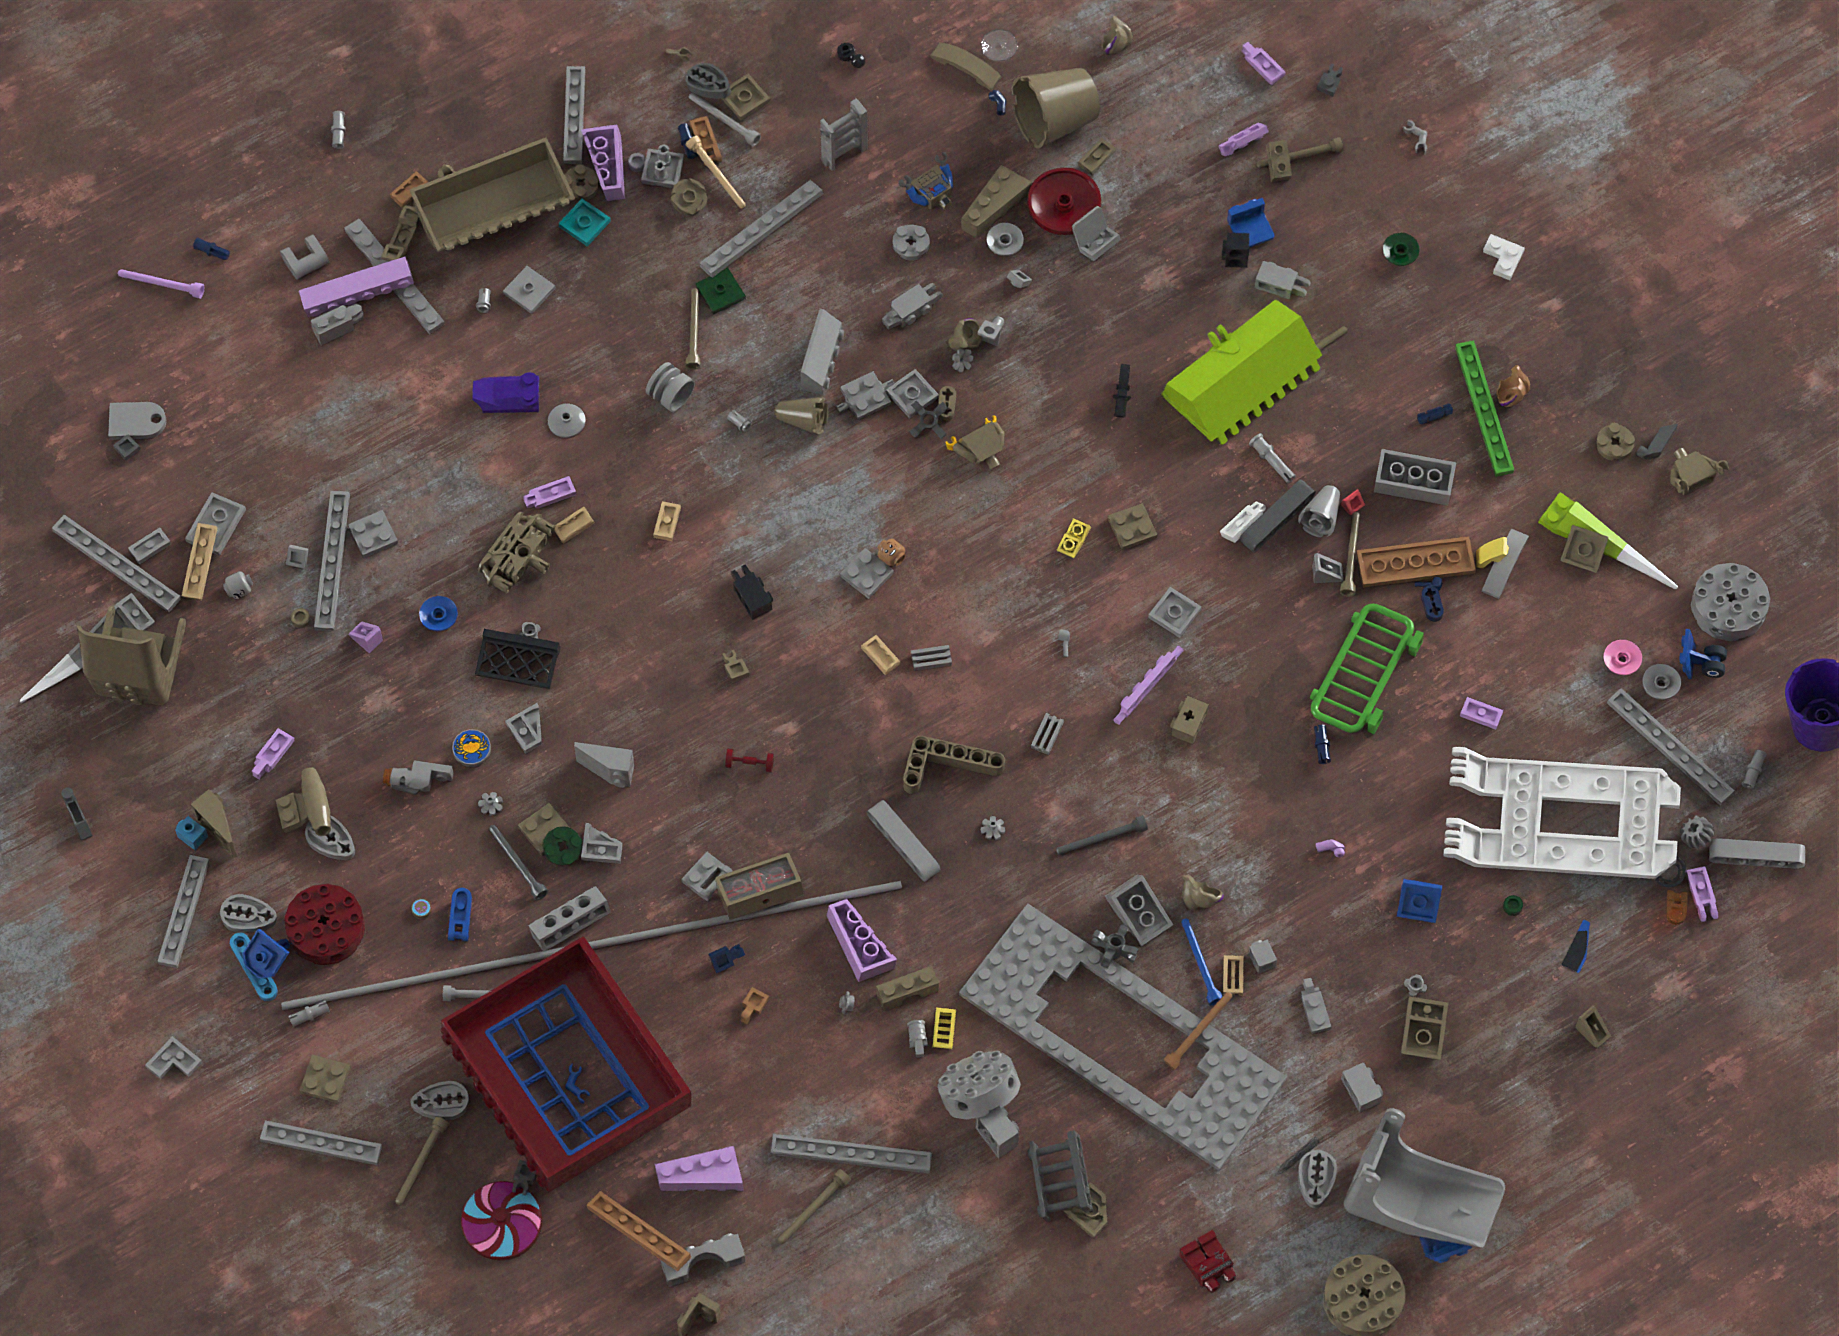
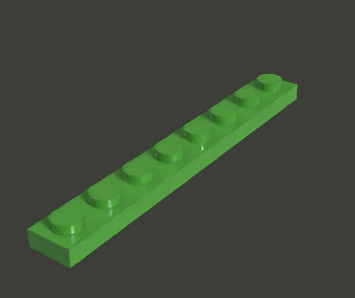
[1455,340,1514,477]

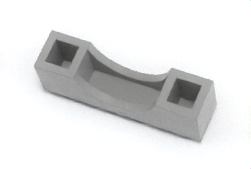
[661,1234,746,1287]

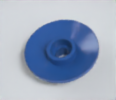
[419,596,458,631]

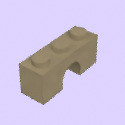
[876,966,939,1011]

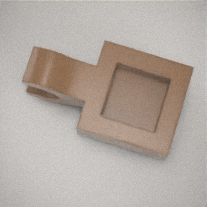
[740,987,769,1025]

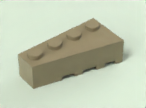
[961,165,1032,238]

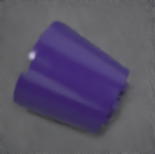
[1785,658,1839,752]

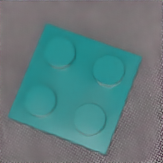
[559,199,611,247]

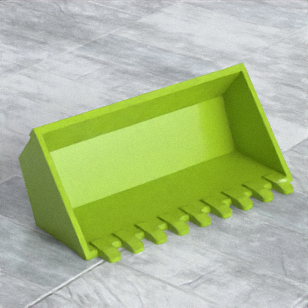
[1161,299,1322,444]

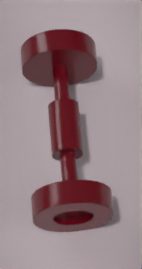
[725,748,774,773]

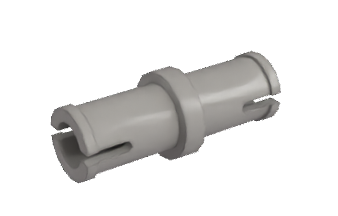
[331,111,346,149]
[1742,750,1767,789]
[289,1000,330,1027]

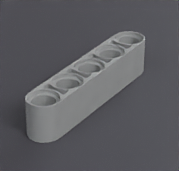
[867,800,941,882]
[1709,839,1805,869]

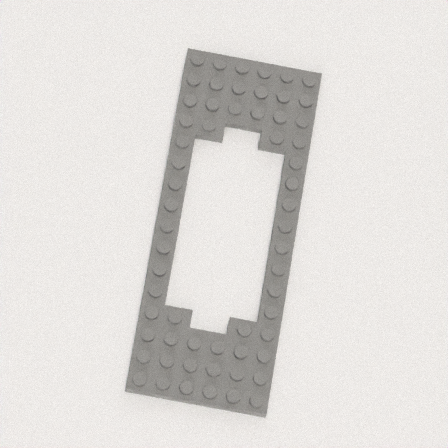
[959,904,1287,1171]

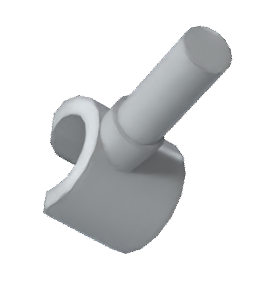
[1058,629,1070,657]

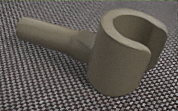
[666,47,692,61]

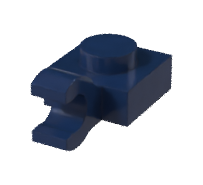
[708,944,745,973]

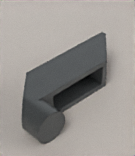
[1636,424,1678,459]
[61,787,93,840]

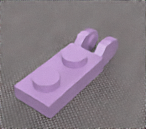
[1686,866,1718,922]

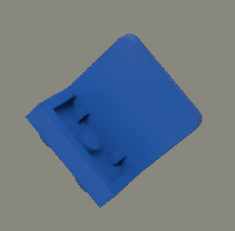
[1227,198,1274,248]
[1419,1237,1472,1263]

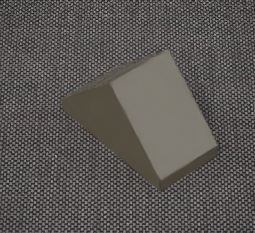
[1575,1006,1611,1048]

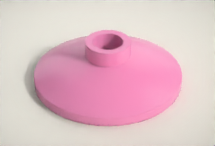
[1604,640,1642,675]

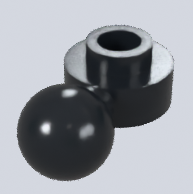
[837,43,866,68]

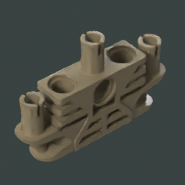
[478,512,556,594]

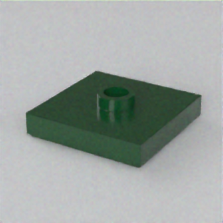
[695,268,746,315]

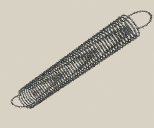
[1278,1134,1322,1174]

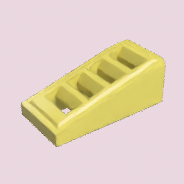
[932,1008,956,1049]

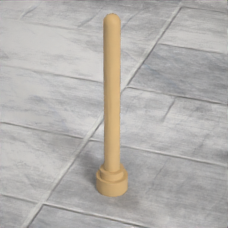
[686,136,746,208]

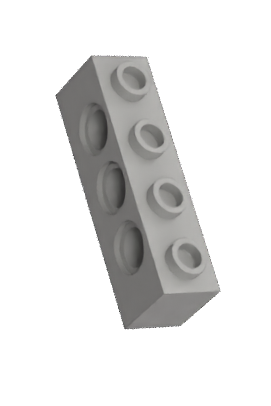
[528,886,611,952]

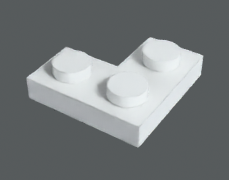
[1483,234,1525,280]

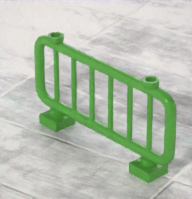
[1310,603,1424,734]

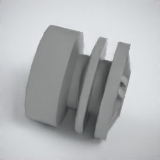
[646,362,695,412]

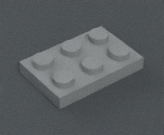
[185,492,246,556]

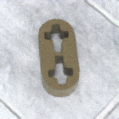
[938,386,956,422]

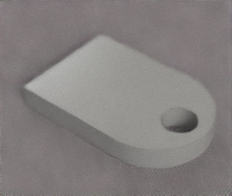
[108,402,166,440]

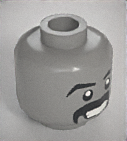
[223,571,253,599]

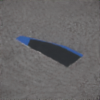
[1562,920,1590,973]

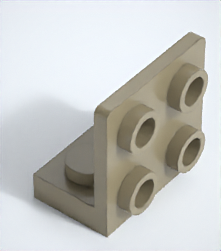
[677,1293,721,1336]

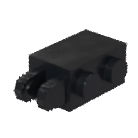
[731,564,774,620]

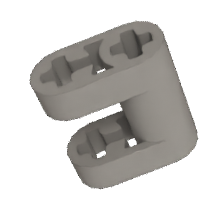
[280,234,329,280]

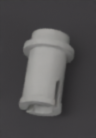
[476,288,491,313]
[727,410,751,432]

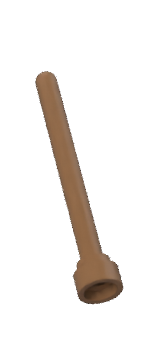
[1163,992,1232,1070]

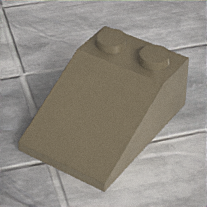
[191,789,237,858]

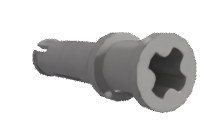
[1249,433,1296,484]

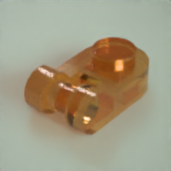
[1666,890,1688,925]

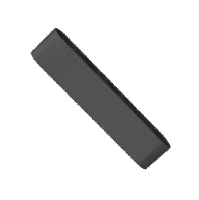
[1239,480,1316,553]

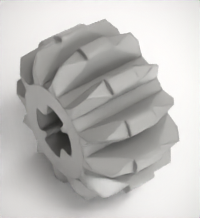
[1680,816,1714,850]

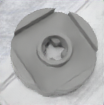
[893,225,930,260]

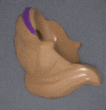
[1496,365,1530,407]

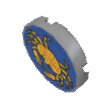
[452,729,491,767]

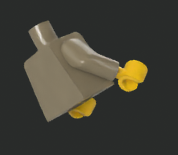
[945,415,1004,470]

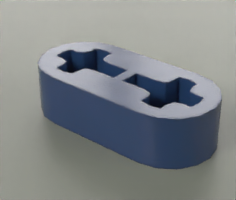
[1421,586,1444,622]

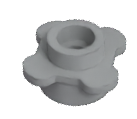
[519,622,541,638]
[1404,974,1427,997]
[839,991,854,1014]

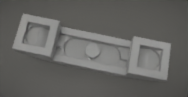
[1482,529,1529,599]

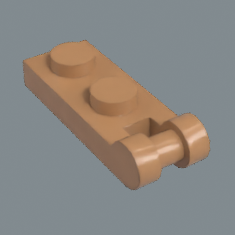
[690,116,722,166]

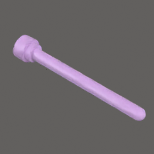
[118,270,204,298]

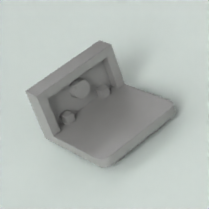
[1072,206,1121,261]

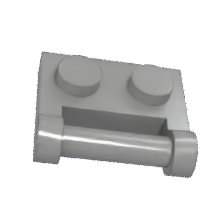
[682,852,733,901]

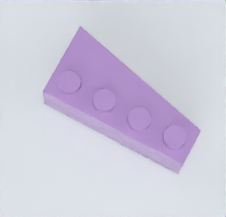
[581,125,625,201]
[826,899,897,982]
[655,1146,743,1191]

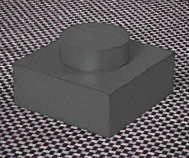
[113,434,141,461]

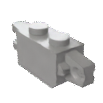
[882,283,943,329]

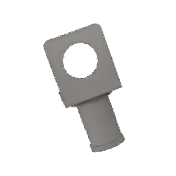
[977,316,1004,346]

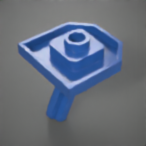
[243,929,290,979]

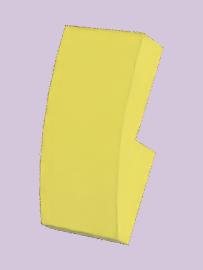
[1057,518,1091,558]
[1476,537,1509,569]

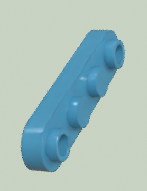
[230,933,278,1001]

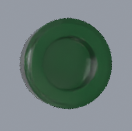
[1503,895,1523,916]

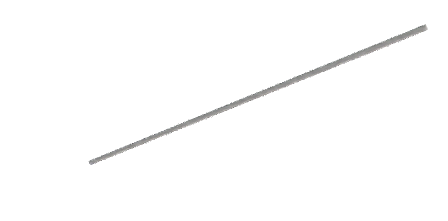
[281,881,902,1010]

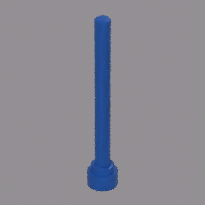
[1181,918,1223,1006]

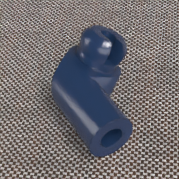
[988,90,1007,115]

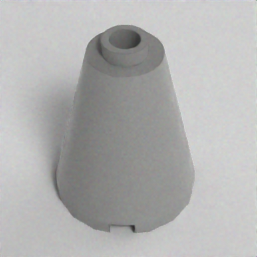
[1298,485,1340,537]

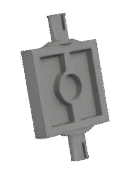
[836,371,894,420]

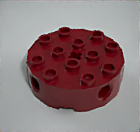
[284,884,365,965]

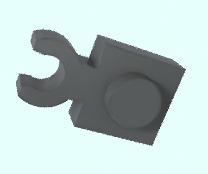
[1317,64,1343,96]
[512,1160,536,1196]

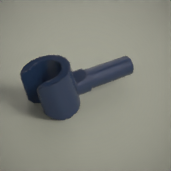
[1415,577,1443,591]

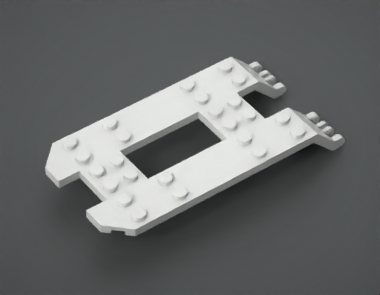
[1443,747,1681,879]

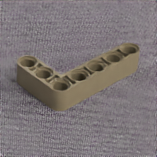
[903,736,1005,794]

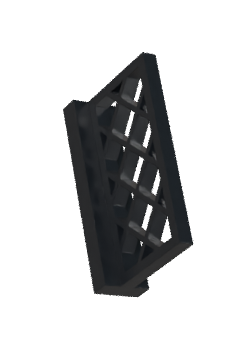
[475,629,561,689]

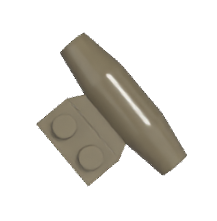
[276,768,331,836]

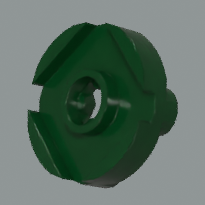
[542,826,582,866]

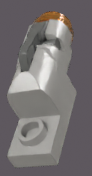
[383,760,453,795]

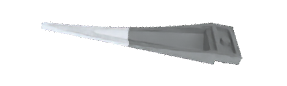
[20,593,155,703]

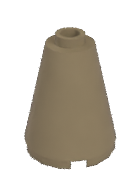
[774,397,828,435]

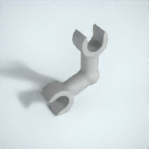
[1403,120,1427,155]

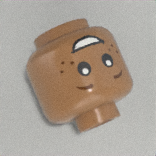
[878,538,906,567]

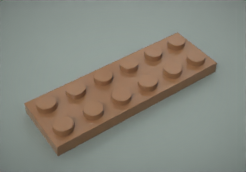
[1356,536,1476,588]

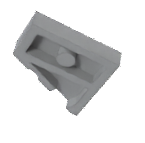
[505,703,542,754]
[581,823,623,864]

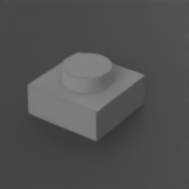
[1007,269,1032,288]
[286,545,309,569]

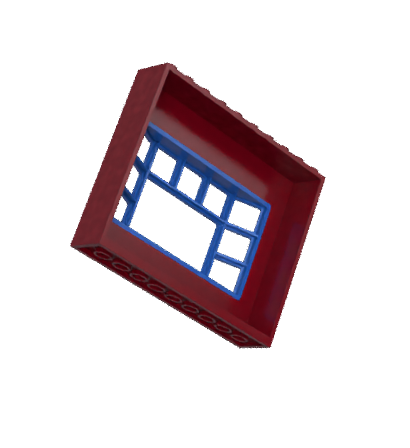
[440,936,691,1192]

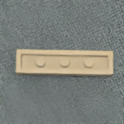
[182,523,218,601]

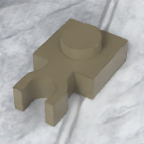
[722,650,750,683]

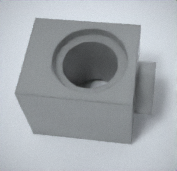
[1248,939,1277,974]

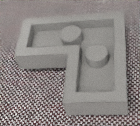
[145,1036,202,1080]

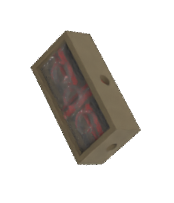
[715,853,804,920]

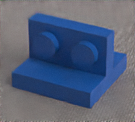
[1397,879,1442,923]

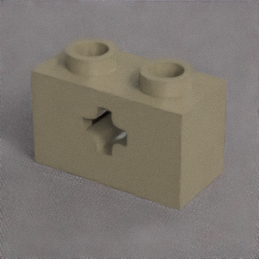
[1266,140,1292,182]
[1170,696,1209,744]

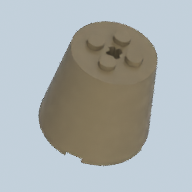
[1012,68,1100,148]

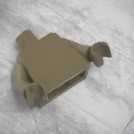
[1670,448,1729,496]

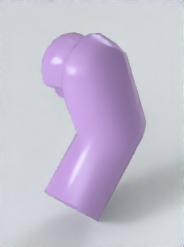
[1316,839,1345,857]

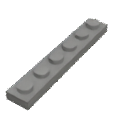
[563,66,585,164]
[157,855,210,968]
[260,1121,382,1165]

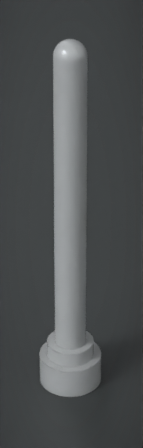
[689,93,761,147]
[443,985,490,1001]

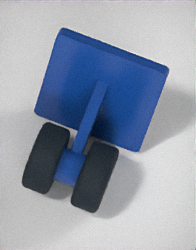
[1679,629,1727,679]

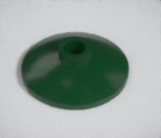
[1383,233,1420,266]

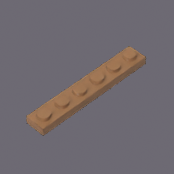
[587,1191,691,1271]

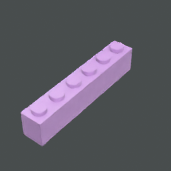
[299,257,414,317]

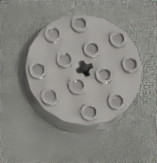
[1691,563,1770,641]
[937,1051,1021,1119]

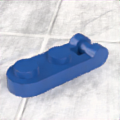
[448,888,472,942]

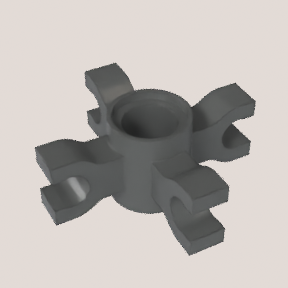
[909,400,949,440]
[1091,924,1139,969]

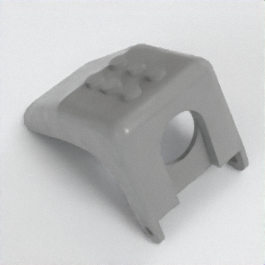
[1344,1108,1505,1247]

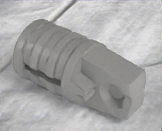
[907,1020,928,1058]

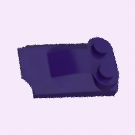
[473,372,540,413]

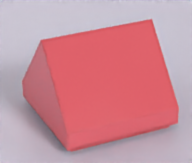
[1340,489,1365,515]

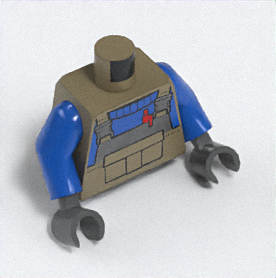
[898,152,953,210]

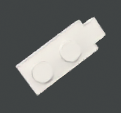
[1220,502,1266,543]

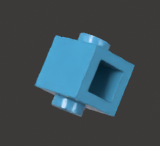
[175,816,208,851]

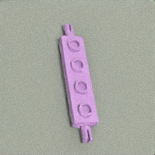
[1113,646,1184,725]

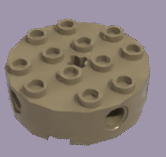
[1323,1254,1405,1336]

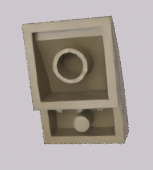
[1401,996,1448,1060]

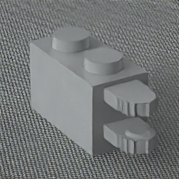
[1255,261,1311,299]
[311,304,364,345]

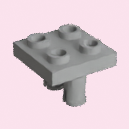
[641,145,684,188]

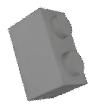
[1341,1062,1383,1113]

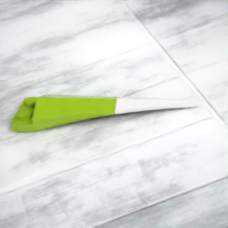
[1538,492,1678,589]

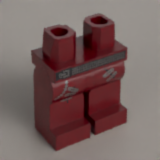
[1179,1229,1236,1293]

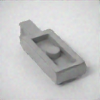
[1301,978,1331,1034]

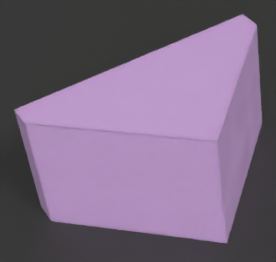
[348,621,383,653]

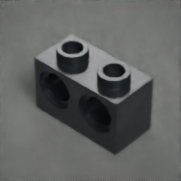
[1222,233,1249,268]

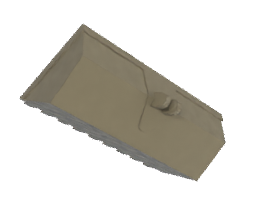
[409,137,575,252]

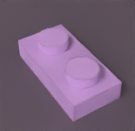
[1460,697,1503,730]

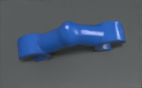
[565,1064,590,1103]

